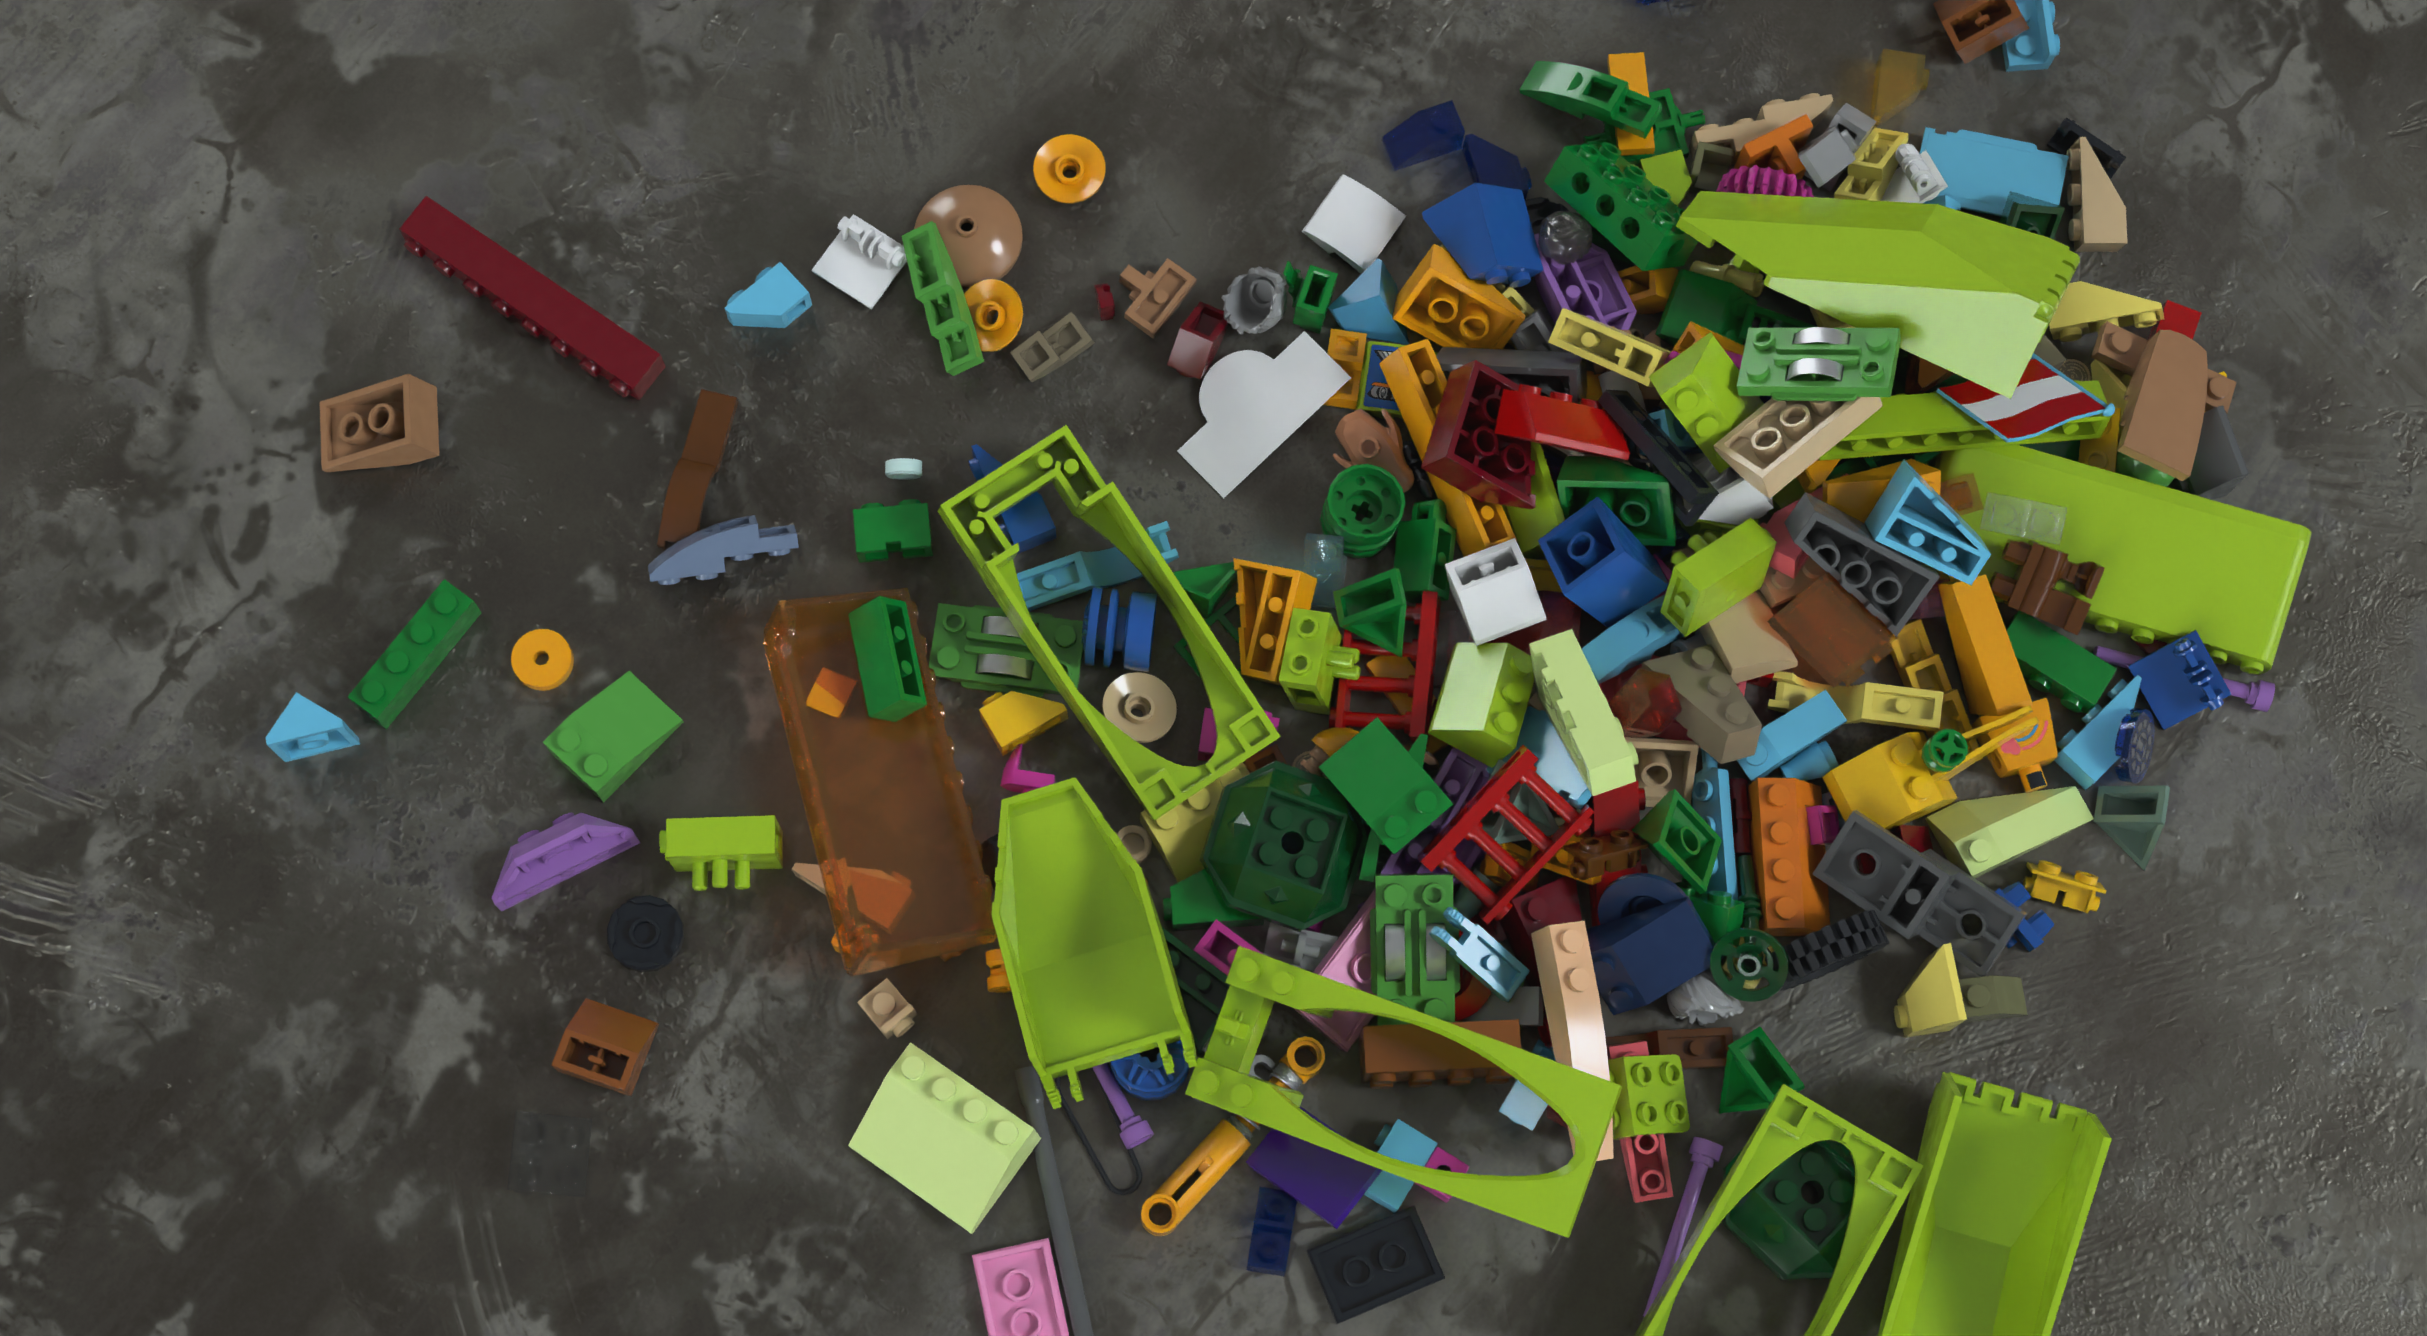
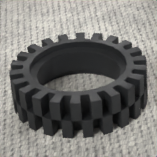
[1765,910,1889,991]

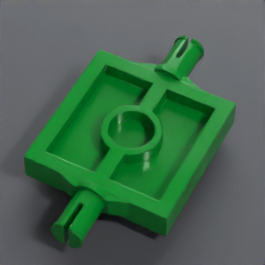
[1583,88,1705,166]

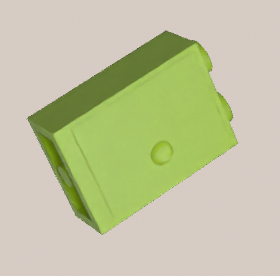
[1660,518,1777,637]
[1279,608,1361,715]
[659,815,783,891]

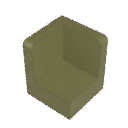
[1689,141,1734,194]

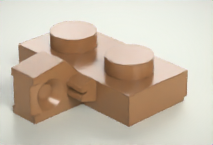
[1119,258,1197,339]

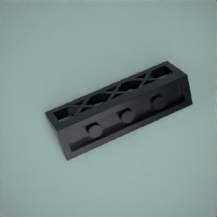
[1597,390,1719,526]

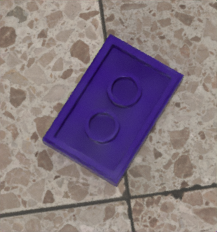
[1246,1106,1382,1229]

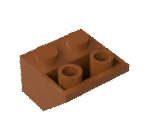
[1933,0,2030,64]
[551,998,659,1097]

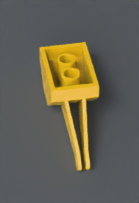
[1822,705,2039,831]

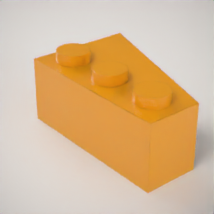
[1233,558,1317,686]

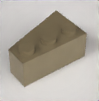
[1636,645,1762,764]

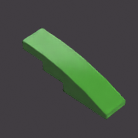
[901,221,984,376]

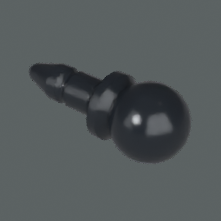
[1403,441,1433,500]

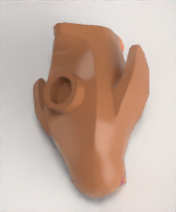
[1333,409,1415,493]

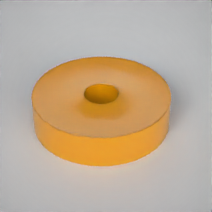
[511,629,574,691]

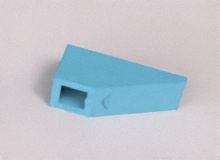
[2054,675,2142,790]

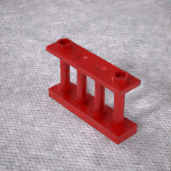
[1329,591,1442,747]
[1417,745,1595,925]

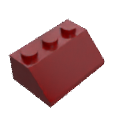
[1494,384,1630,460]

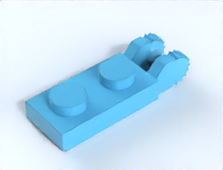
[1429,907,1530,1002]

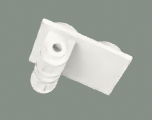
[1881,144,1948,203]
[811,214,907,310]

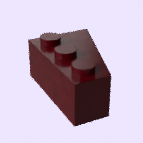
[1499,876,1582,1014]

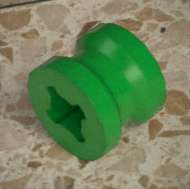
[1922,729,1968,773]

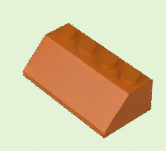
[1748,778,1830,936]

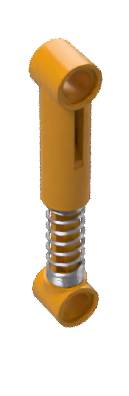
[1141,1036,1325,1236]

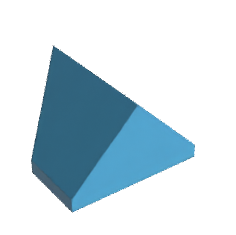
[1328,258,1409,345]

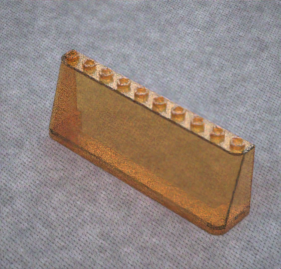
[764,588,997,976]

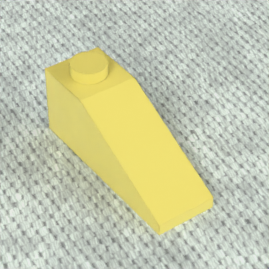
[1548,308,1671,387]

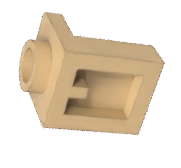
[857,978,917,1039]

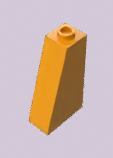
[1938,574,2033,716]

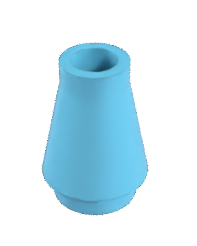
[1779,740,1839,781]

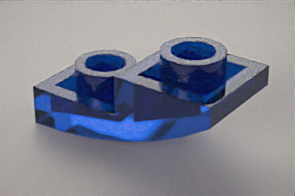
[1246,1187,1297,1277]

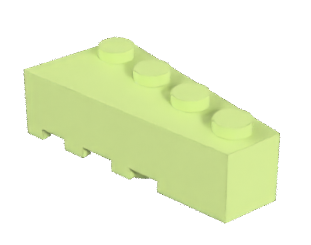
[1529,629,1639,796]

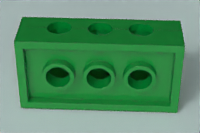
[1544,142,1699,271]

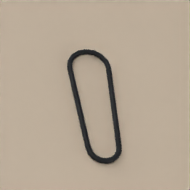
[1055,1067,1142,1195]

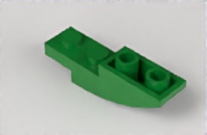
[1519,61,1662,139]

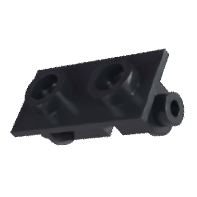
[2046,117,2126,179]

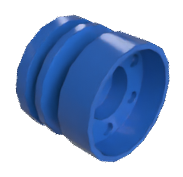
[1081,587,1157,672]
[1111,1040,1190,1101]

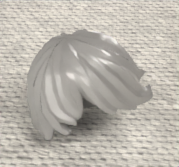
[1221,266,1288,334]
[1667,968,1744,1025]

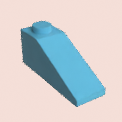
[1737,690,1847,782]

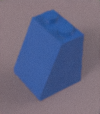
[1422,182,1544,288]
[1538,497,1669,628]

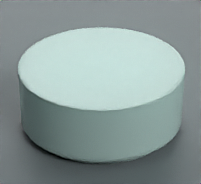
[885,458,922,480]

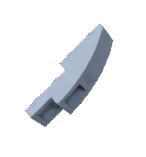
[648,515,799,585]

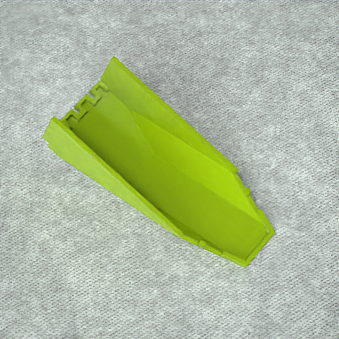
[1676,191,2080,399]
[1878,1072,2112,1336]

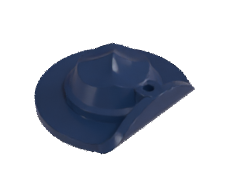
[1598,873,1694,925]

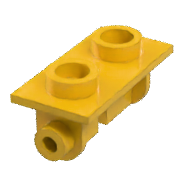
[2078,408,2121,473]
[2022,860,2107,913]

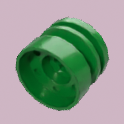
[1320,464,1405,559]

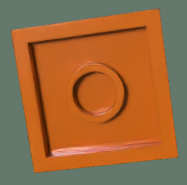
[1734,114,1813,179]

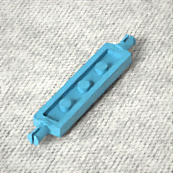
[1692,748,1738,900]

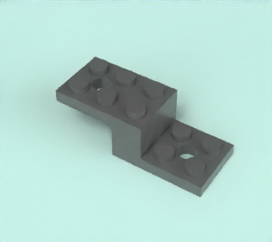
[1813,810,2027,977]

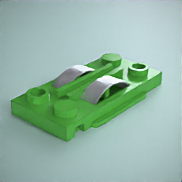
[1737,327,1901,401]
[928,603,1083,698]
[1370,873,1460,1025]

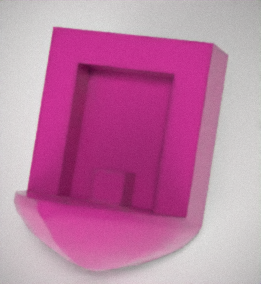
[1000,744,1056,793]

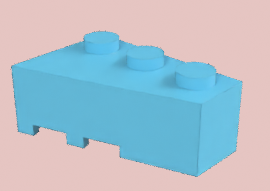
[1864,460,1991,585]

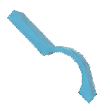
[1017,521,1179,611]

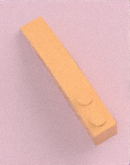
[1531,921,1614,1161]

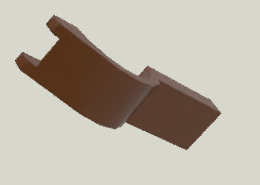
[657,389,738,549]
[1605,1027,1733,1070]

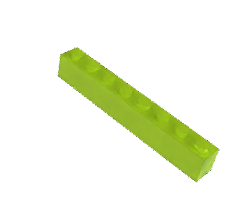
[1819,380,2112,461]

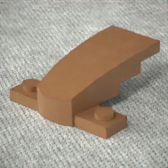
[2091,321,2236,481]

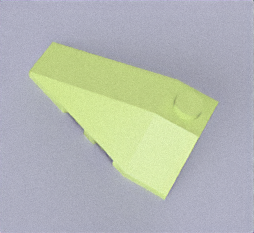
[1925,786,2094,878]

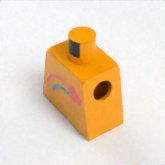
[1971,697,2058,793]

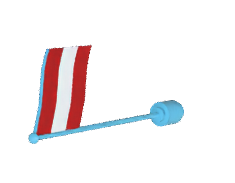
[1936,353,2115,442]

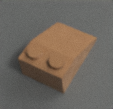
[320,374,439,472]

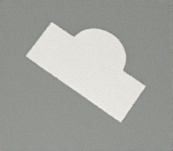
[1177,331,1351,499]

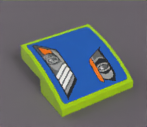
[1356,341,1438,419]

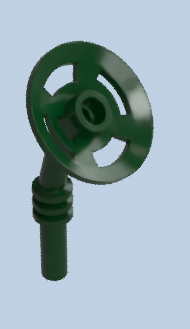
[1710,855,1789,1002]

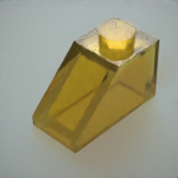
[1870,49,1930,129]

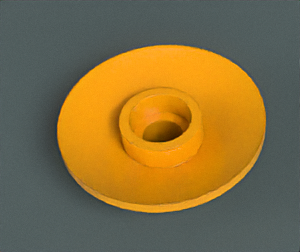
[1033,134,1106,203]
[964,279,1023,352]

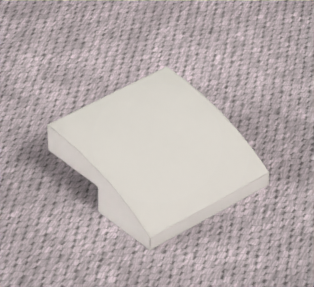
[1302,174,1406,274]

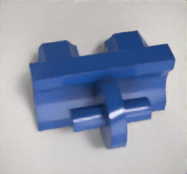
[1994,881,2054,952]

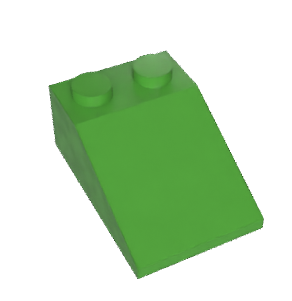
[543,671,684,803]

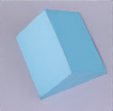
[265,692,360,762]

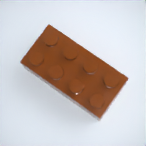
[1358,1019,1521,1089]

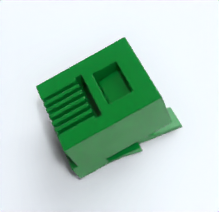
[1283,261,1338,334]

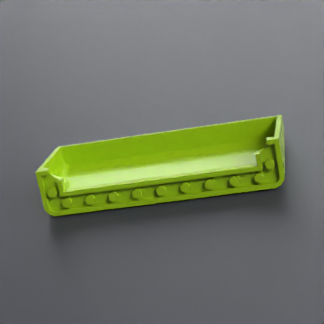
[1932,445,2312,675]

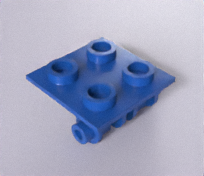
[2128,630,2232,730]

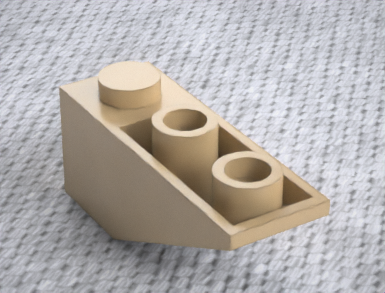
[2066,137,2127,252]

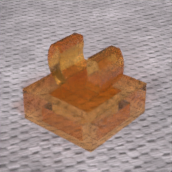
[1940,473,1984,516]

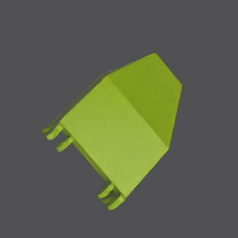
[991,777,1197,1109]

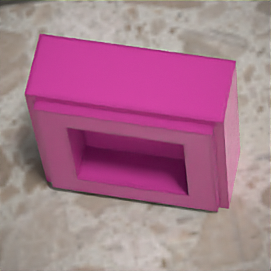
[1806,805,1840,845]

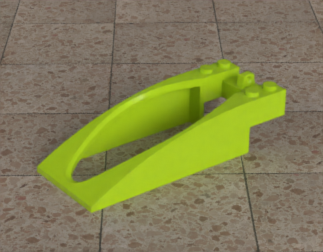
[937,425,1281,821]
[1185,946,1623,1238]
[1634,1084,1923,1336]

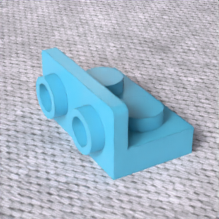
[2002,0,2060,72]

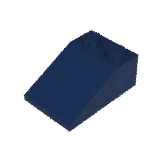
[1586,896,1723,1015]

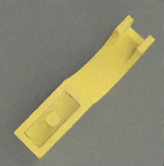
[1768,671,1944,732]

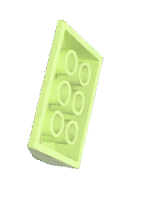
[848,1042,1041,1234]

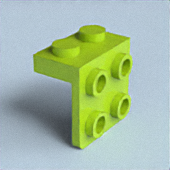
[1608,1054,1690,1140]

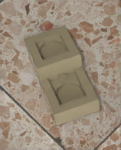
[1010,312,1095,382]

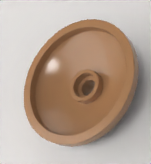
[914,185,1023,289]

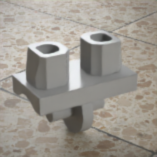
[1264,922,1338,971]

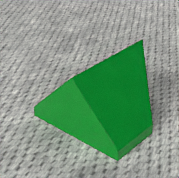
[1173,562,1237,619]
[1333,568,1407,658]
[1719,1026,1805,1114]

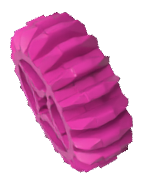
[1716,165,1814,197]

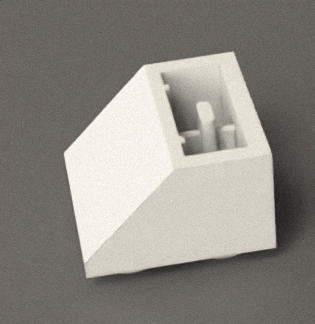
[1444,538,1547,646]

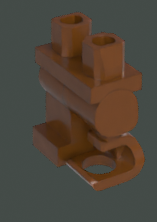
[1989,539,2105,635]

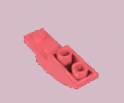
[1606,1040,1674,1203]

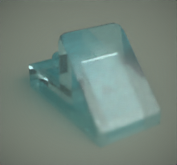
[1304,533,1347,609]

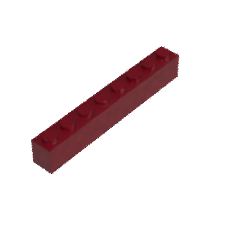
[399,196,666,400]

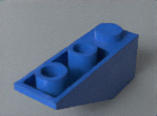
[968,444,1056,554]

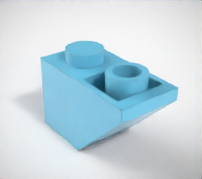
[724,262,812,328]

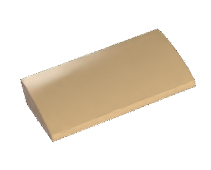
[1713,397,1883,499]
[1669,547,1798,683]

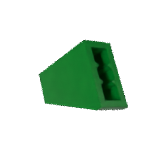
[1163,869,1264,931]

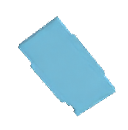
[1919,127,2069,217]
[1486,706,1592,810]

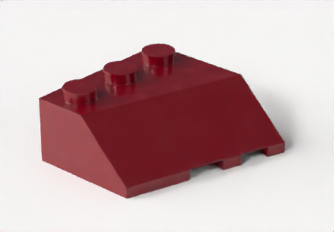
[1421,360,1536,509]

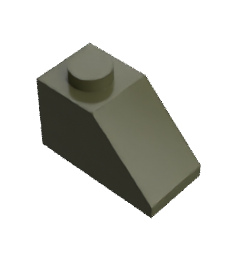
[1959,975,2028,1024]

